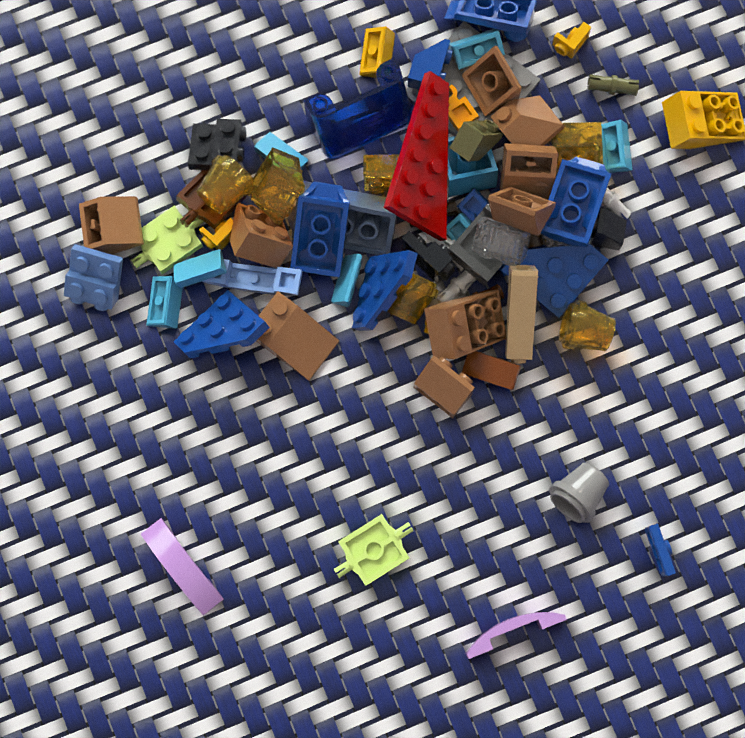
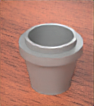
[549,463,609,523]

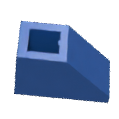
[407,39,453,90]

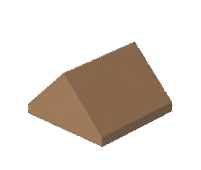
[462,46,521,116]
[488,187,556,236]

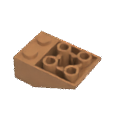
[500,143,558,200]
[424,290,506,359]

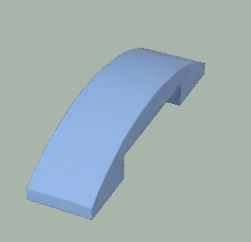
[202,259,303,296]

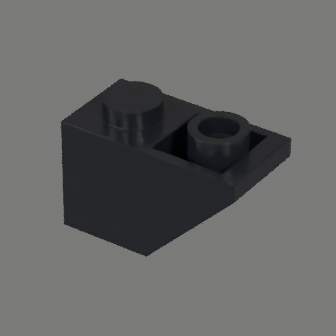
[590,208,627,251]

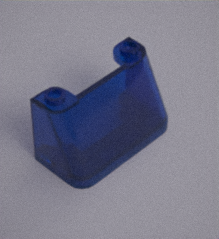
[303,57,412,159]

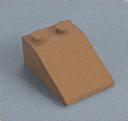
[256,291,340,381]

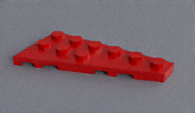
[383,71,449,241]

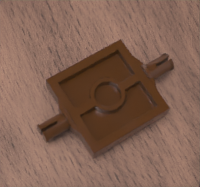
[176,167,247,230]

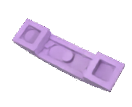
[141,518,224,615]
[466,612,567,659]

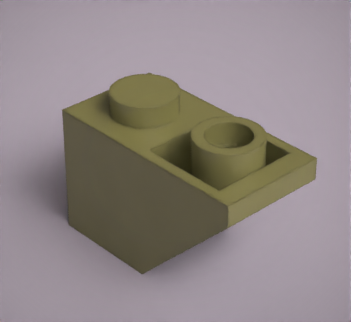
[449,119,504,162]

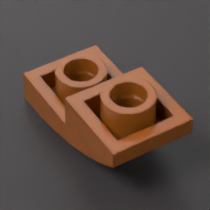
[461,351,521,390]

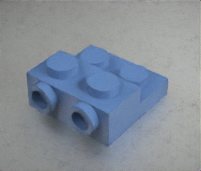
[64,244,123,311]

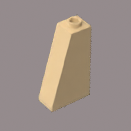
[505,264,538,364]

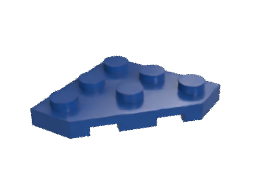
[501,244,609,318]
[352,250,418,331]
[174,290,270,359]

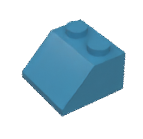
[447,136,498,197]

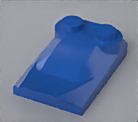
[444,0,537,42]
[541,157,612,247]
[290,182,350,278]

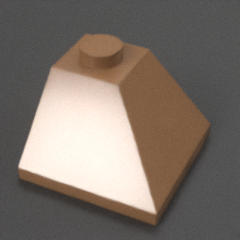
[491,96,565,146]

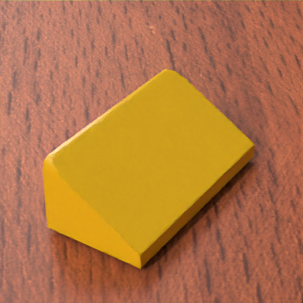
[359,26,395,79]

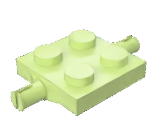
[131,206,204,275]
[334,514,414,586]

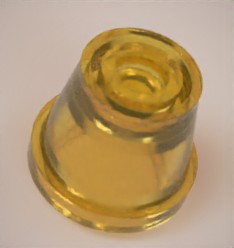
[196,155,255,214]
[387,273,440,325]
[559,299,616,351]

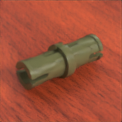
[587,74,639,96]

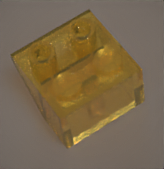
[548,122,603,173]
[249,147,305,225]
[363,154,399,194]

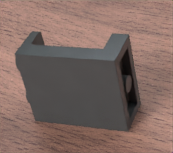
[448,204,526,286]

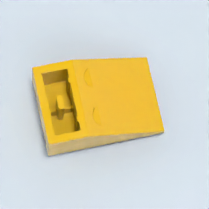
[662,91,745,149]

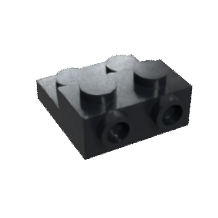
[188,119,247,172]
[402,231,456,284]

